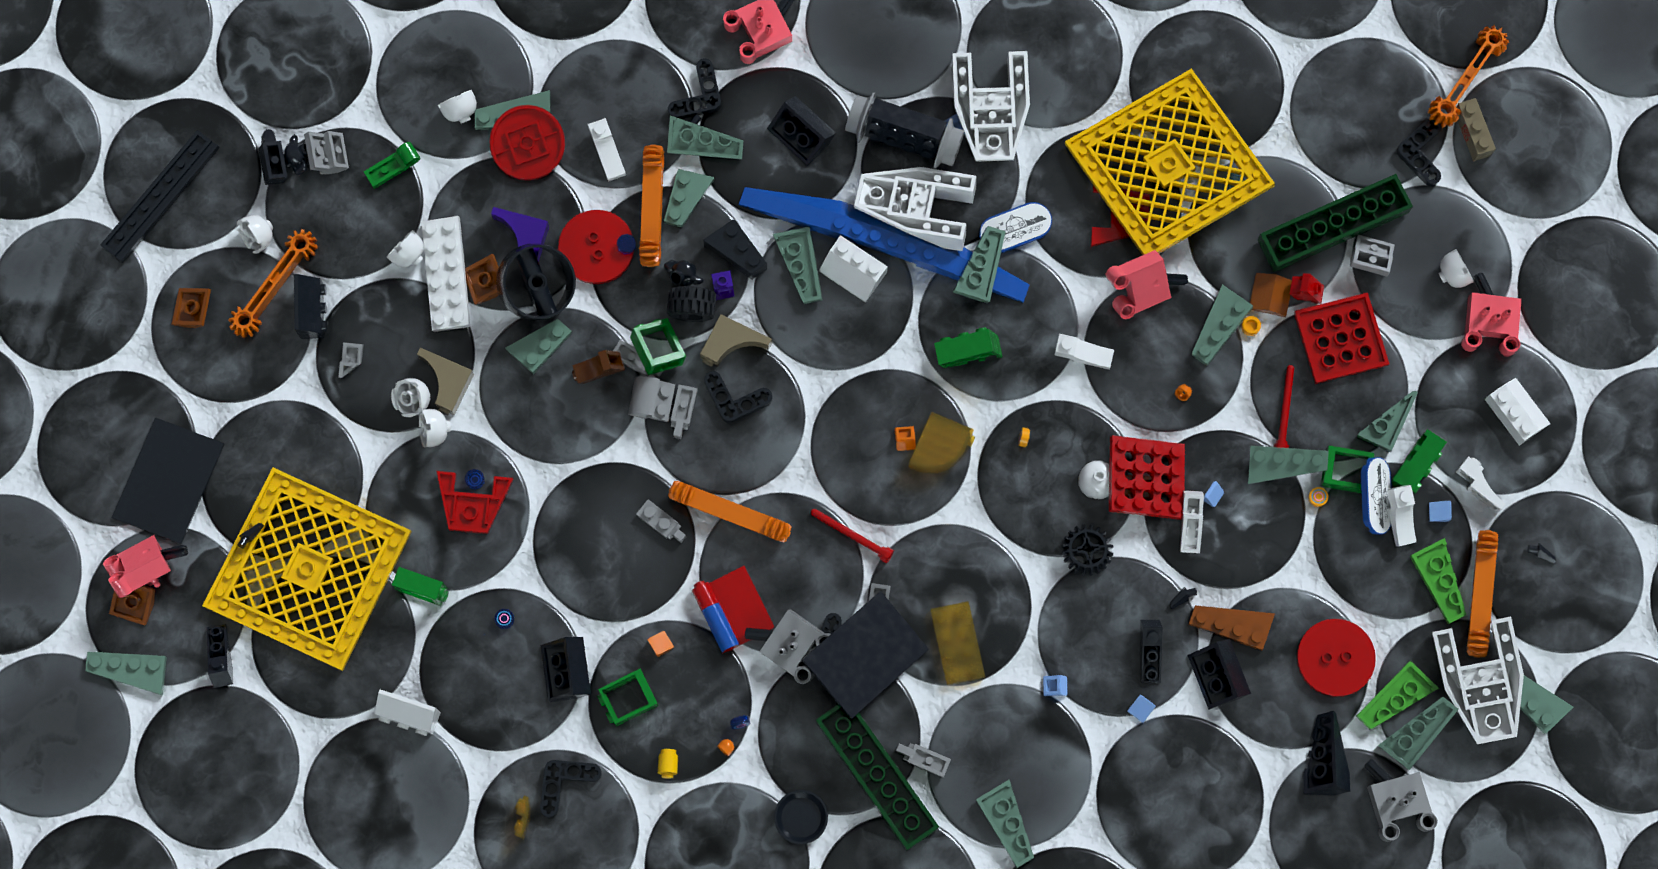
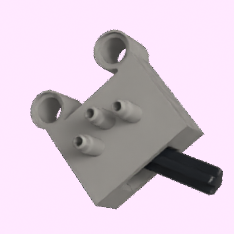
[745,609,831,684]
[1364,759,1438,842]

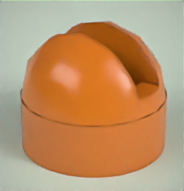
[1175,384,1192,401]
[717,739,734,756]

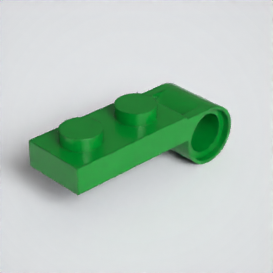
[363,142,421,189]

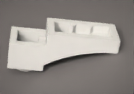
[588,118,626,182]
[1054,334,1114,370]
[1456,456,1506,513]
[1387,485,1417,546]
[1180,491,1204,553]

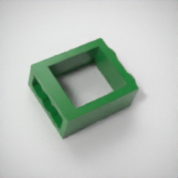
[630,318,686,376]
[1320,446,1374,493]
[392,567,449,606]
[597,668,659,727]

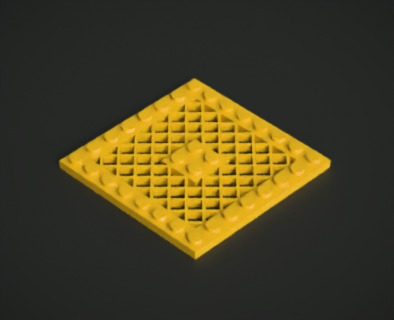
[1065,68,1275,255]
[202,468,412,671]

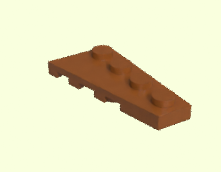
[1188,605,1275,651]

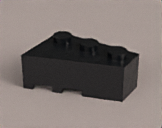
[703,219,767,280]

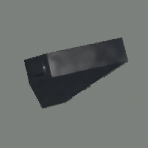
[1303,711,1350,795]

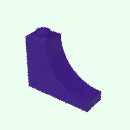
[491,207,549,262]

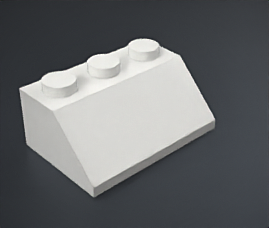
[819,235,888,303]
[1485,378,1550,446]
[375,690,441,736]

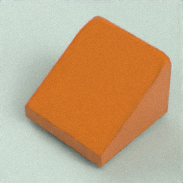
[895,426,916,451]
[647,631,674,657]

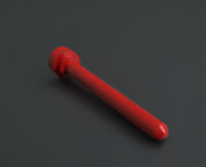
[1273,365,1294,448]
[811,509,894,564]

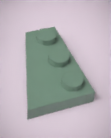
[664,169,715,228]
[505,319,572,374]

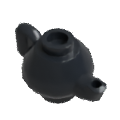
[284,134,308,175]
[664,260,704,286]

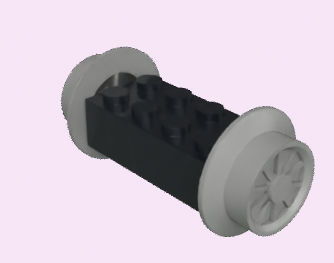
[845,92,964,169]

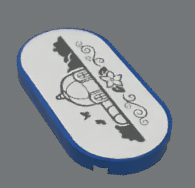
[979,202,1052,253]
[1361,457,1391,535]

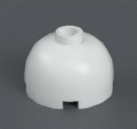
[438,90,476,124]
[237,215,273,254]
[387,230,424,268]
[1438,249,1474,288]
[391,378,430,417]
[419,409,451,447]
[1078,460,1109,499]

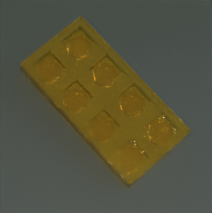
[930,601,985,686]

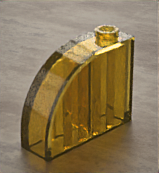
[909,412,976,473]

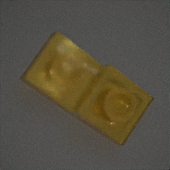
[514,795,531,840]

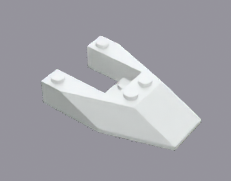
[951,51,1030,161]
[854,167,976,251]
[1432,617,1524,744]

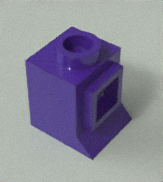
[711,271,735,300]

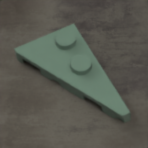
[1357,391,1418,452]

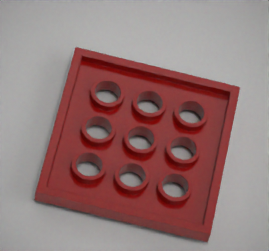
[1294,293,1389,384]
[1109,435,1185,520]

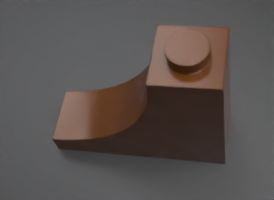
[572,350,625,384]

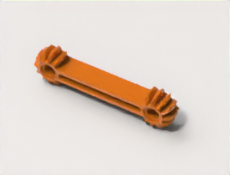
[1428,25,1509,128]
[639,145,664,267]
[228,229,318,338]
[668,481,792,542]
[1467,530,1498,658]

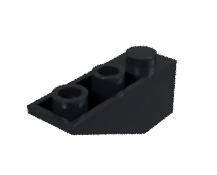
[1140,620,1163,683]
[207,624,233,688]

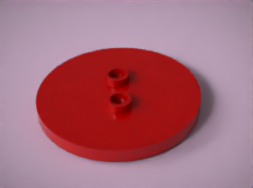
[490,105,565,181]
[558,210,634,284]
[1297,619,1376,697]

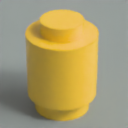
[658,749,678,779]

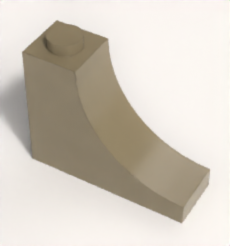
[700,315,772,367]
[417,348,474,415]

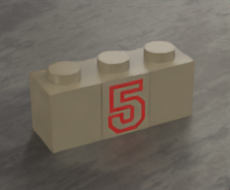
[1456,98,1496,161]

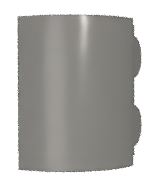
[304,131,349,174]
[1350,235,1395,277]
[628,376,675,422]

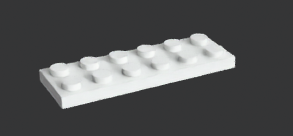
[422,216,471,332]

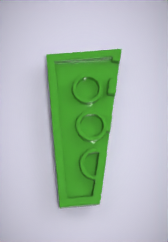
[1410,538,1466,624]
[1356,661,1439,730]

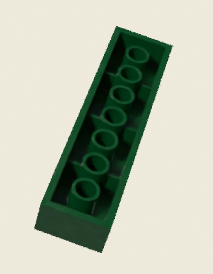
[1257,174,1413,273]
[816,705,939,852]

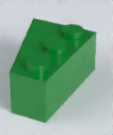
[934,327,1003,368]
[1391,429,1447,494]

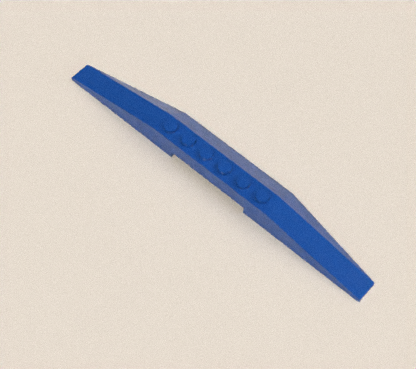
[739,187,1029,303]

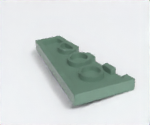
[773,227,823,304]
[85,652,167,696]

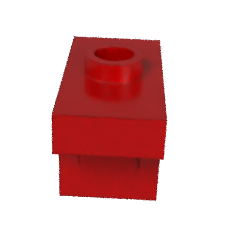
[1290,273,1324,304]

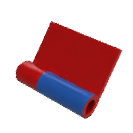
[692,566,775,653]

